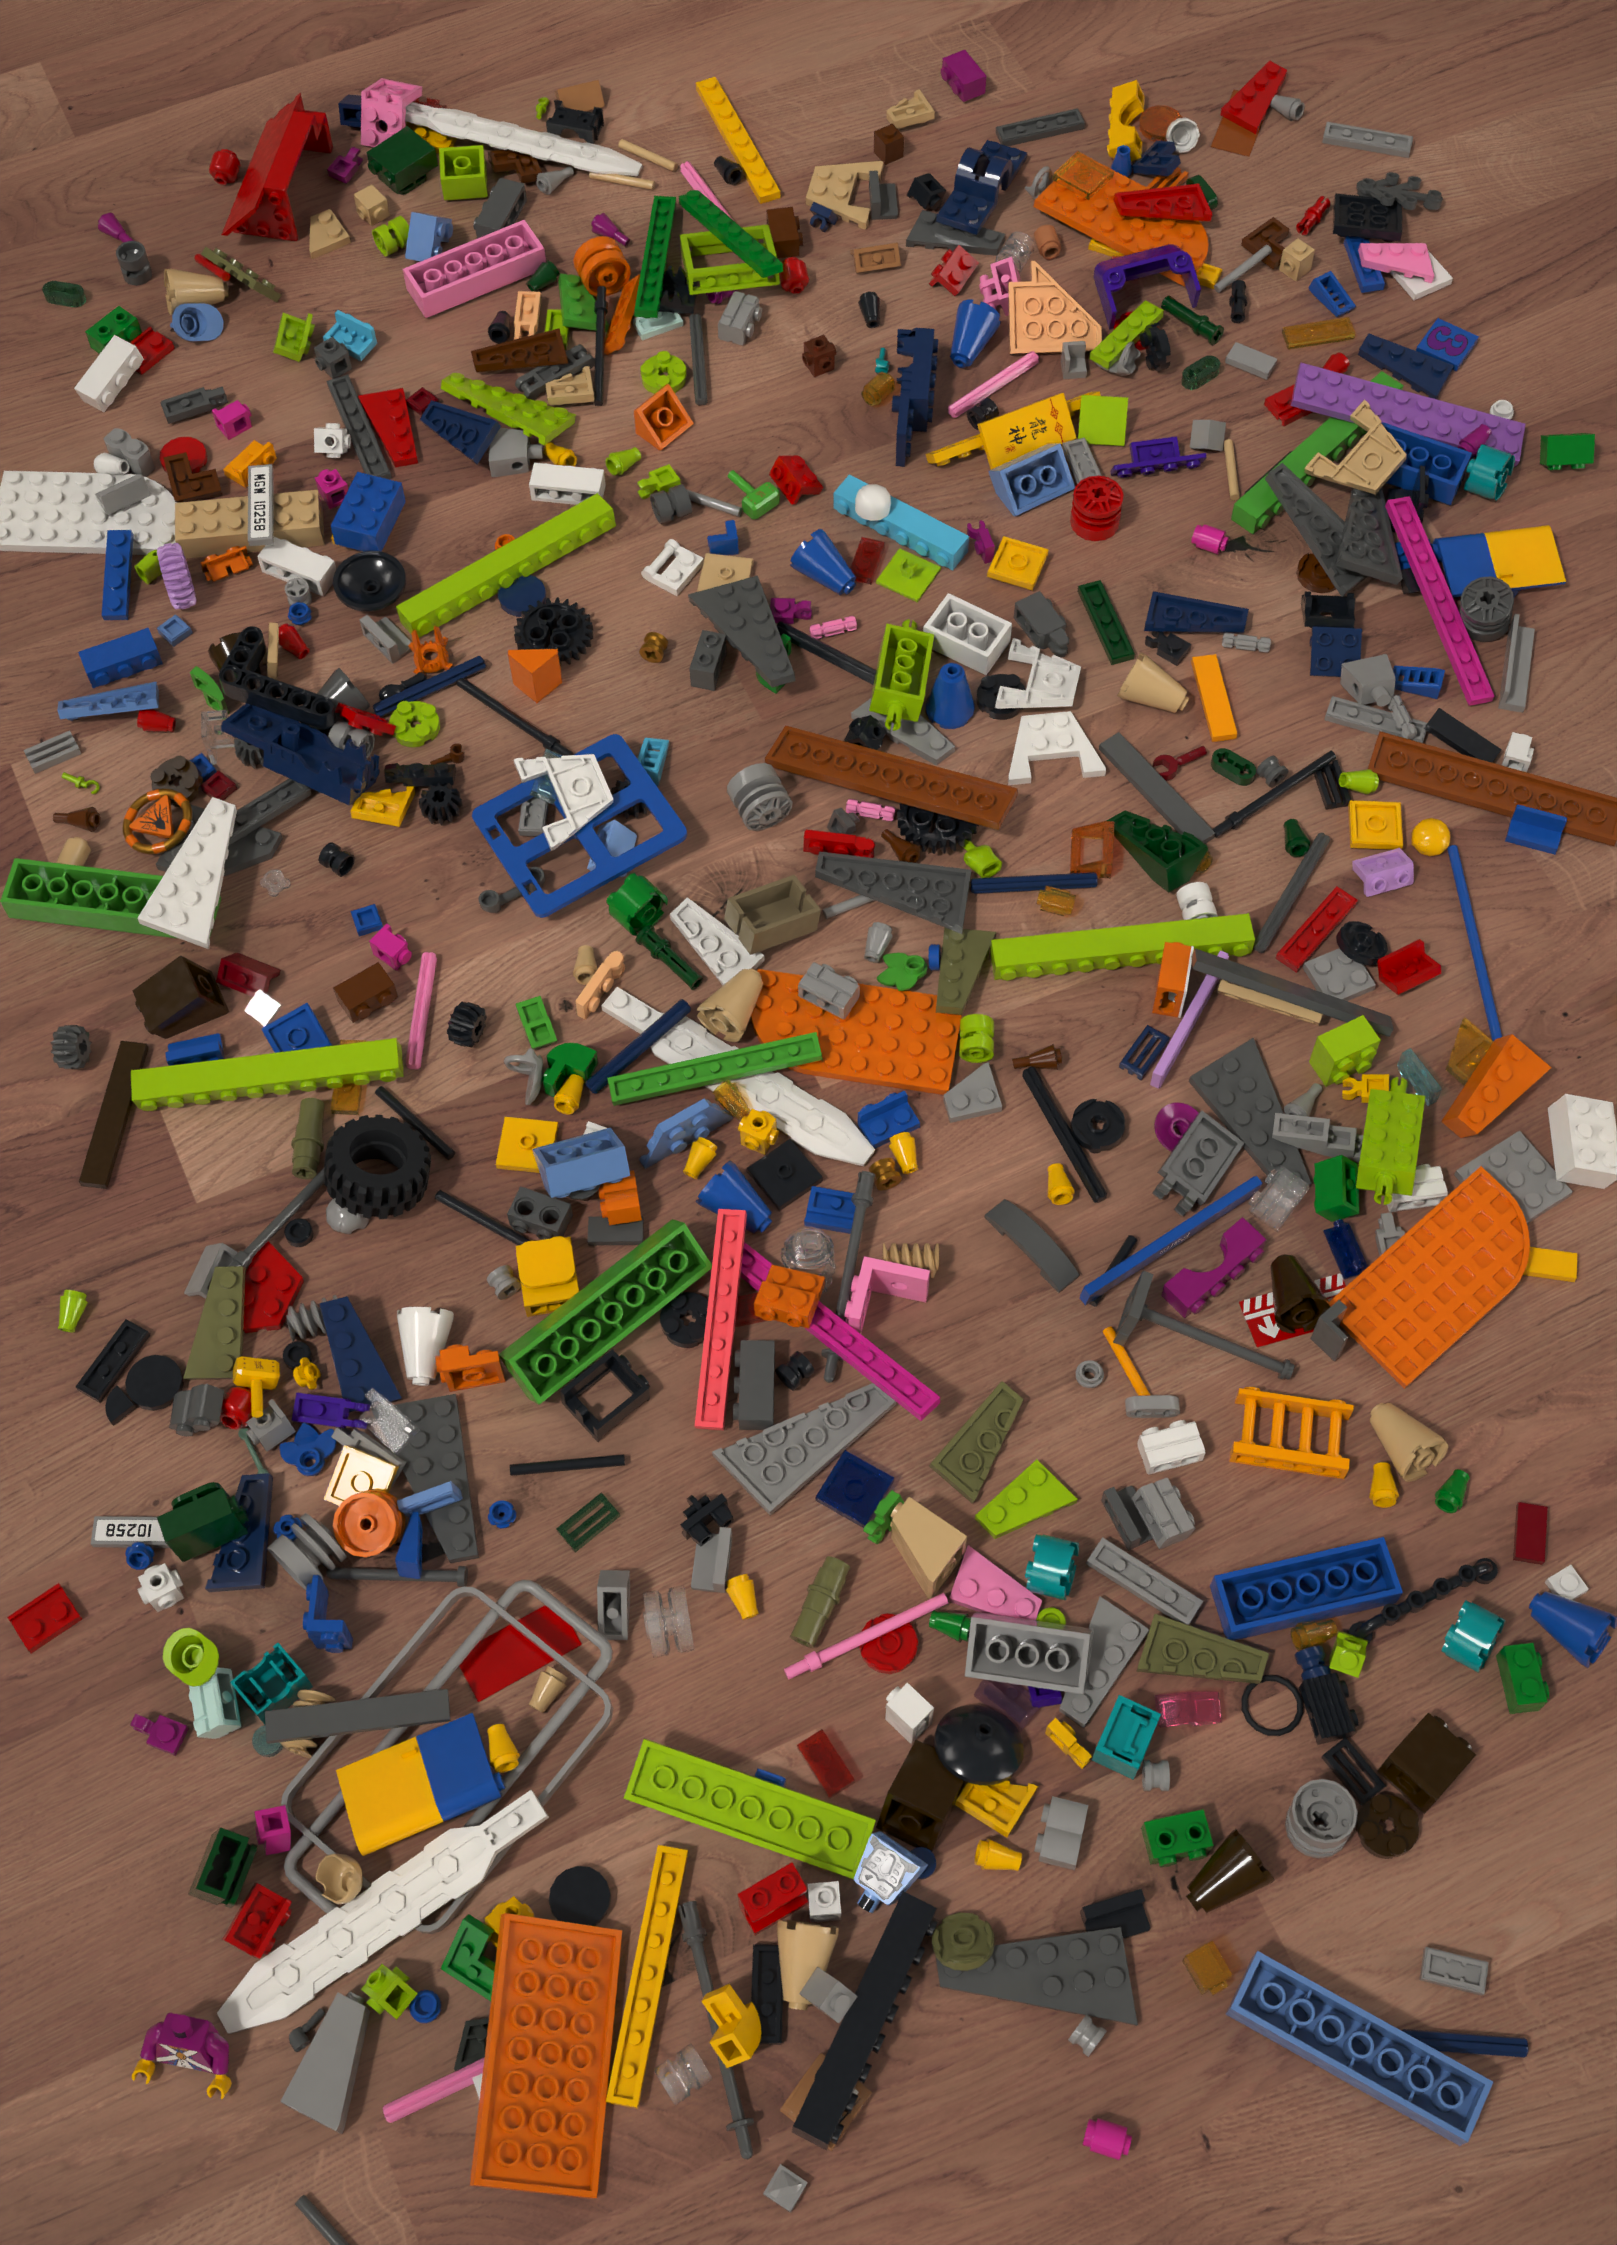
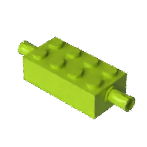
[869,619,934,731]
[1356,1077,1425,1205]

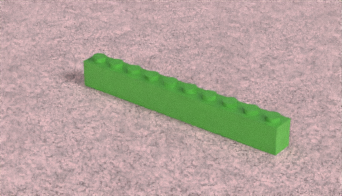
[1231,371,1404,534]

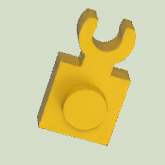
[1342,1074,1389,1103]
[1045,1718,1092,1769]

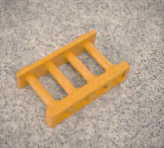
[1229,1387,1354,1479]

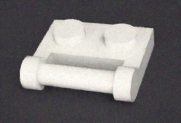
[641,539,704,596]

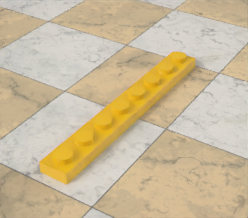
[696,77,781,204]
[925,391,1101,466]
[606,1845,688,2109]

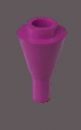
[98,213,134,243]
[591,213,630,247]

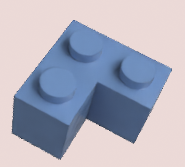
[405,212,453,262]

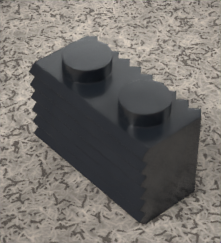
[1299,1672,1359,1745]

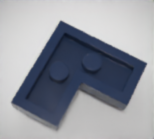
[1132,141,1181,177]

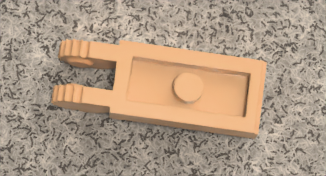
[514,291,542,340]
[576,951,625,1020]

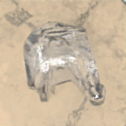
[780,1226,836,1293]

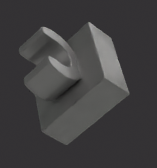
[827,807,860,835]

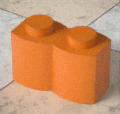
[598,1170,642,1225]

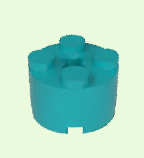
[1464,444,1515,500]
[1025,1534,1079,1601]
[1441,1600,1506,1673]

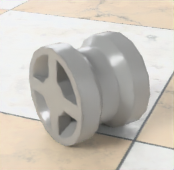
[285,578,312,606]
[486,1265,521,1300]
[1142,1760,1170,1791]
[1068,2014,1107,2057]

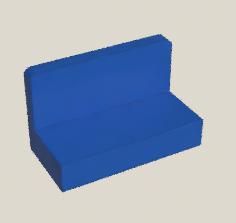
[1505,805,1567,855]
[165,1033,225,1066]

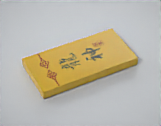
[977,393,1077,470]

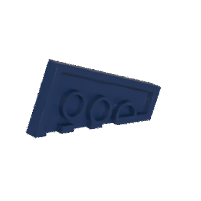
[1358,333,1454,399]
[1144,591,1249,633]

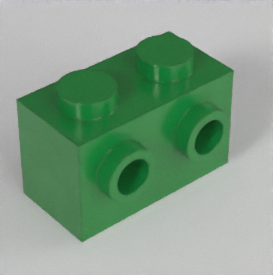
[85,306,142,354]
[1540,433,1595,470]
[1313,1155,1359,1222]
[1496,1643,1549,1714]
[1141,1809,1214,1868]

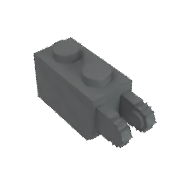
[1014,591,1069,657]

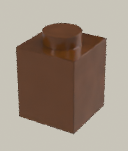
[874,123,904,165]

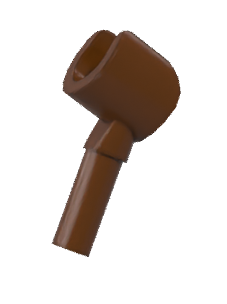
[430,743,465,765]

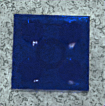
[815,1450,894,1528]

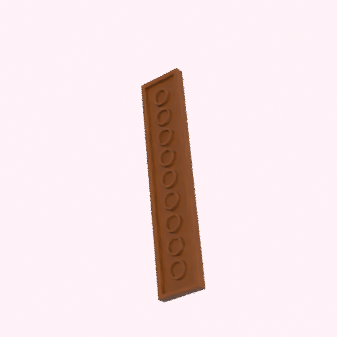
[765,725,1018,830]
[1368,731,1617,846]

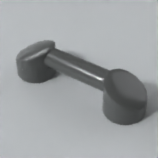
[479,867,545,913]

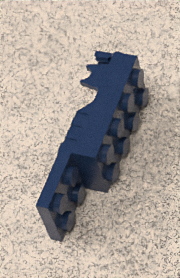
[892,328,938,467]
[221,703,380,805]

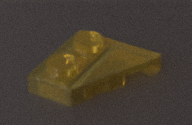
[1446,1018,1493,1086]

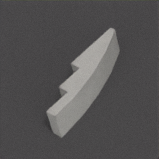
[1272,1113,1363,1163]

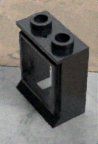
[560,1349,650,1442]

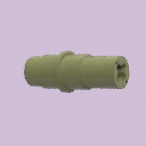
[291,1098,325,1179]
[790,1556,850,1648]

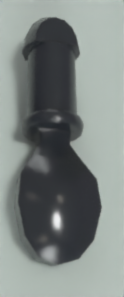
[379,672,427,700]

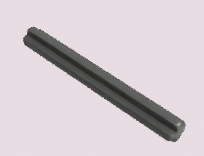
[689,313,708,406]

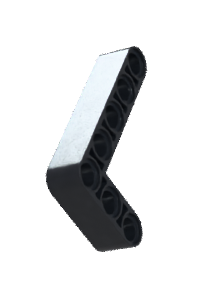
[219,626,337,730]

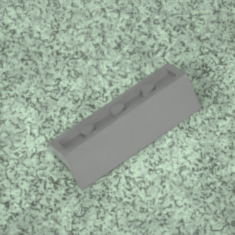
[1498,613,1535,713]

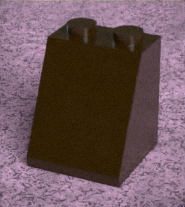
[132,955,229,1039]
[1377,1712,1476,1814]
[876,1740,965,1852]

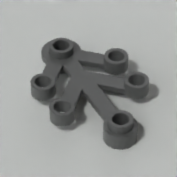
[1356,172,1443,210]

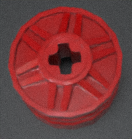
[1070,475,1124,542]

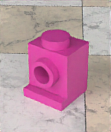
[212,400,252,440]
[315,469,348,509]
[369,924,412,970]
[254,1805,291,1855]

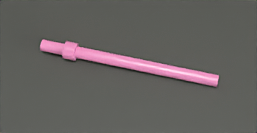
[784,1593,948,1680]

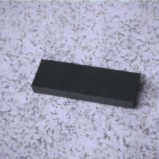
[1424,708,1502,763]
[75,1319,150,1403]
[751,1944,783,2045]

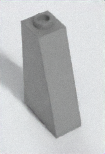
[280,1992,370,2134]

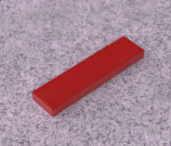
[1275,886,1358,973]

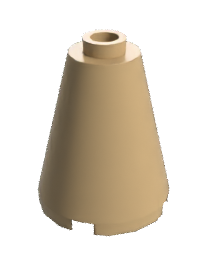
[164,268,228,315]
[1117,652,1189,713]
[697,969,763,1042]
[1370,1403,1448,1482]
[777,1919,839,2010]

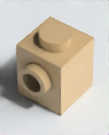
[354,184,390,226]
[1279,238,1315,282]

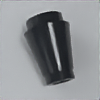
[714,156,743,185]
[858,292,880,328]
[488,311,510,344]

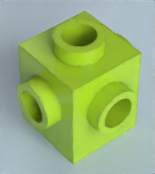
[361,1964,418,2020]

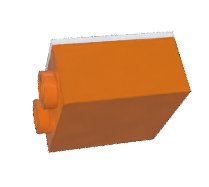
[1152,942,1194,1018]

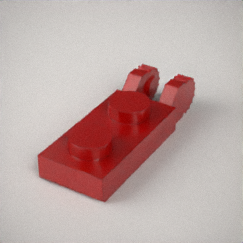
[803,829,875,858]

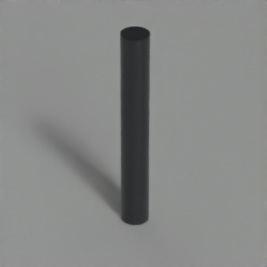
[1089,1235,1138,1307]

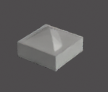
[763,2164,808,2213]

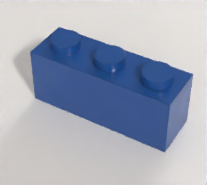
[78,628,163,688]

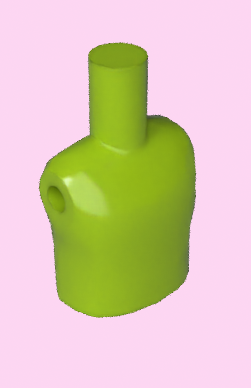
[135,550,162,584]
[963,840,1002,878]

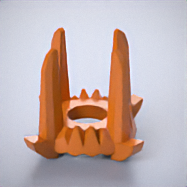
[408,626,453,675]

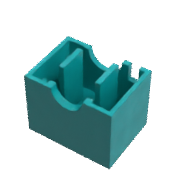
[230,1643,313,1725]
[1092,1695,1161,1780]

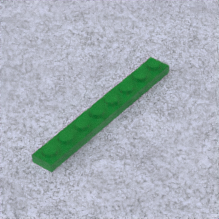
[679,190,783,278]
[634,196,677,318]

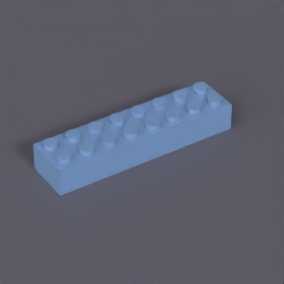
[1226,1951,1493,2146]

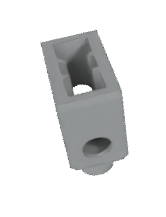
[489,428,543,477]
[1340,654,1395,707]

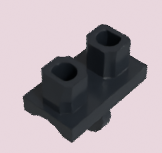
[680,1493,734,1547]

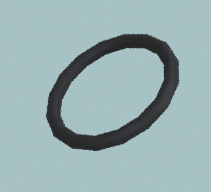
[1241,1675,1303,1736]

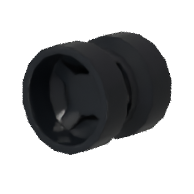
[967,398,999,430]
[318,842,355,877]
[775,1351,815,1391]

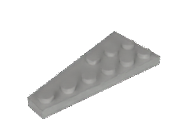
[712,1383,896,1516]

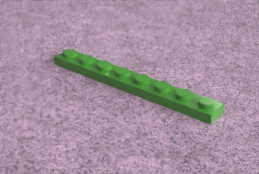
[608,1032,823,1106]

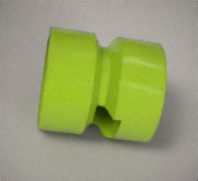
[372,216,409,257]
[959,1014,994,1063]

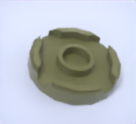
[932,1912,995,1971]

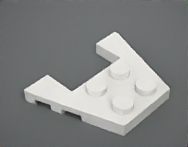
[995,638,1081,709]
[1008,711,1106,785]
[514,754,613,851]

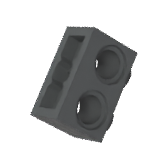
[689,630,727,691]
[507,1186,573,1240]

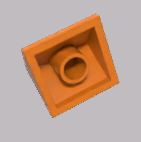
[634,384,694,450]
[508,649,562,703]

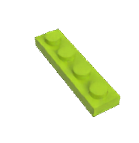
[1090,300,1164,369]

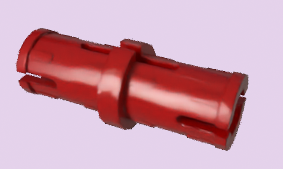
[1296,196,1331,235]

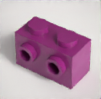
[941,49,986,102]

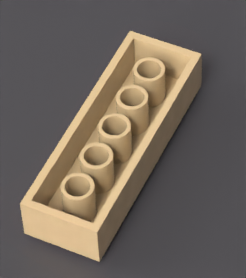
[175,490,324,559]

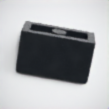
[1080,1889,1150,1939]

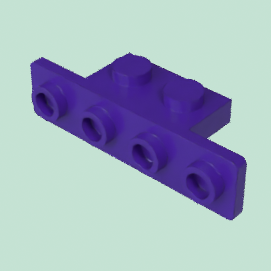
[1110,436,1207,478]

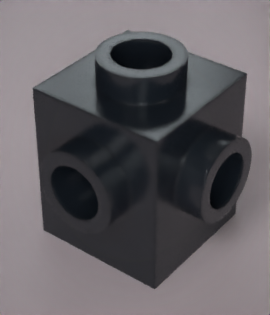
[844,715,887,750]

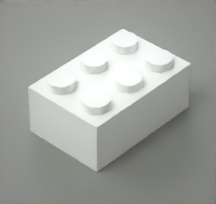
[923,593,1012,675]
[1548,1094,1617,1189]

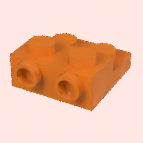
[754,1265,825,1329]
[435,1344,506,1392]

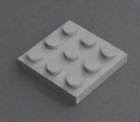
[1454,1131,1573,1224]

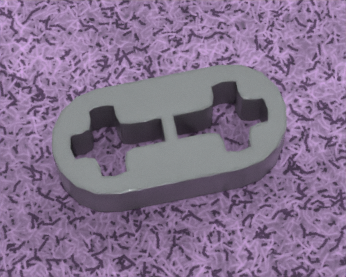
[1125,1395,1180,1418]

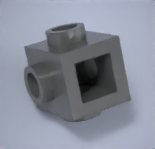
[314,337,352,379]

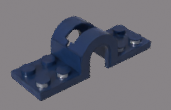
[936,140,1027,235]

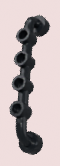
[1347,1558,1498,1646]

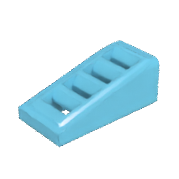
[637,738,669,786]

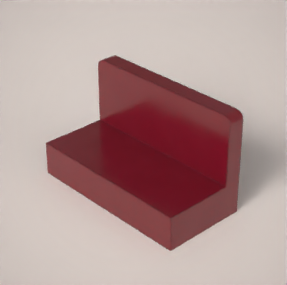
[216,953,281,1000]

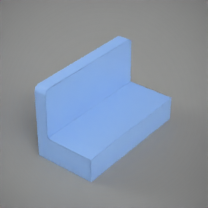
[587,820,637,877]

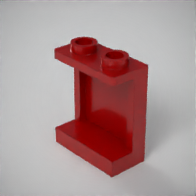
[737,1862,809,1936]

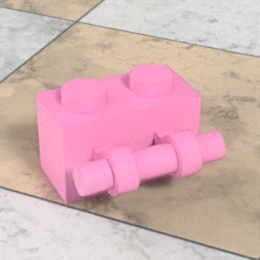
[979,256,1021,316]

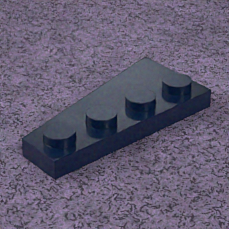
[420,400,501,465]
[319,1296,403,1413]
[205,1473,273,1592]

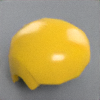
[1411,818,1450,857]

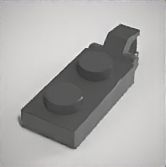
[160,387,228,424]

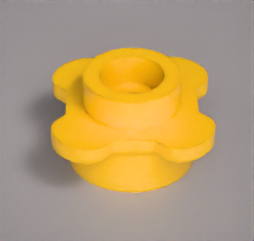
[293,1357,321,1390]

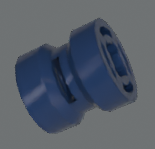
[1294,1646,1332,1680]

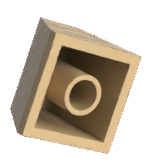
[890,1497,967,1599]

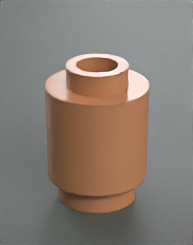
[1034,225,1061,260]

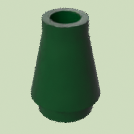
[526,260,560,292]
[1283,819,1310,857]

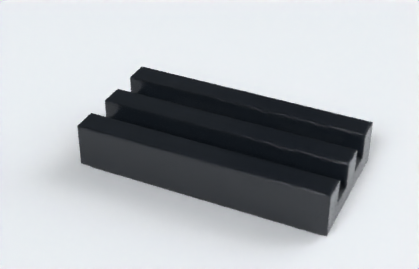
[1314,760,1351,810]
[1321,1737,1386,1806]

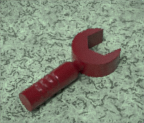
[1153,746,1207,781]

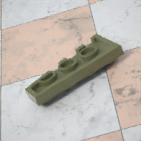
[201,246,281,302]
[936,927,996,1015]
[183,1266,245,1380]
[929,1381,1024,1504]
[1136,1614,1269,1684]

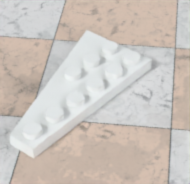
[137,797,237,949]

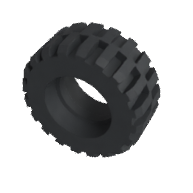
[323,1115,431,1219]

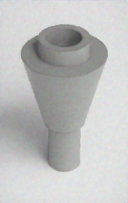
[537,166,574,195]
[1284,1083,1322,1117]

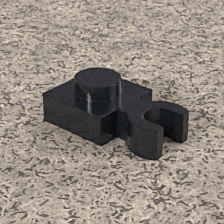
[1145,631,1191,666]

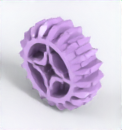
[157,543,196,610]

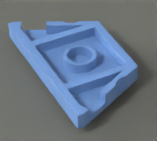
[639,1098,733,1169]

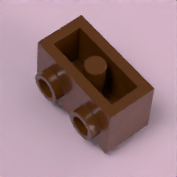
[766,207,803,258]
[333,962,398,1023]

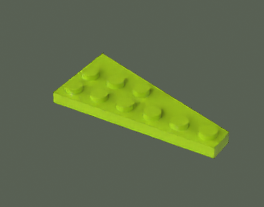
[441,373,576,446]

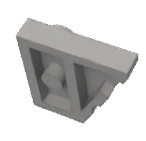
[943,1062,1002,1123]

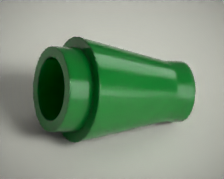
[1435,1469,1470,1513]
[929,1610,971,1642]

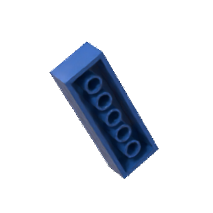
[1210,1537,1403,1641]

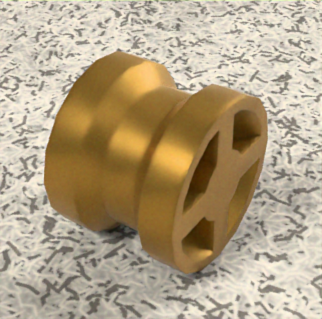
[639,632,668,663]
[869,1158,902,1191]

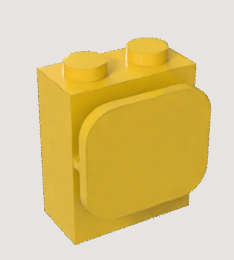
[516,1236,579,1317]

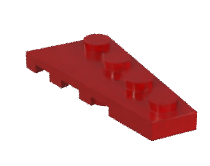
[1220,61,1287,134]
[1113,184,1213,221]
[358,388,418,468]

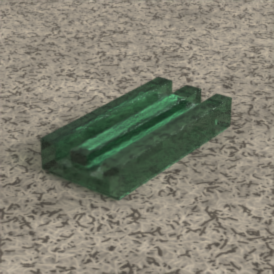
[556,1493,620,1553]

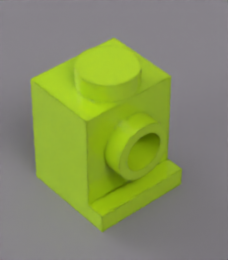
[1329,1631,1368,1678]

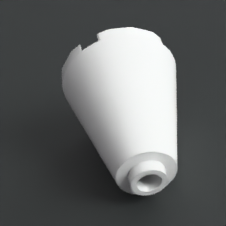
[397,1307,454,1386]

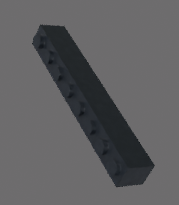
[792,1891,939,2151]

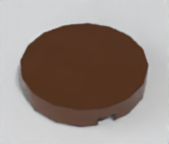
[1296,553,1336,593]

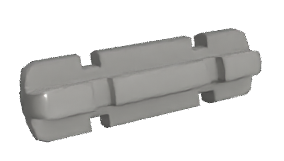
[1222,632,1271,652]
[1387,695,1417,739]

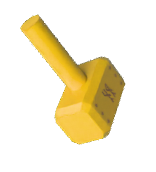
[233,1356,280,1418]

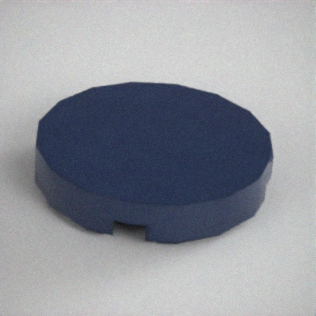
[498,575,546,617]

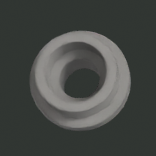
[1075,1360,1104,1388]

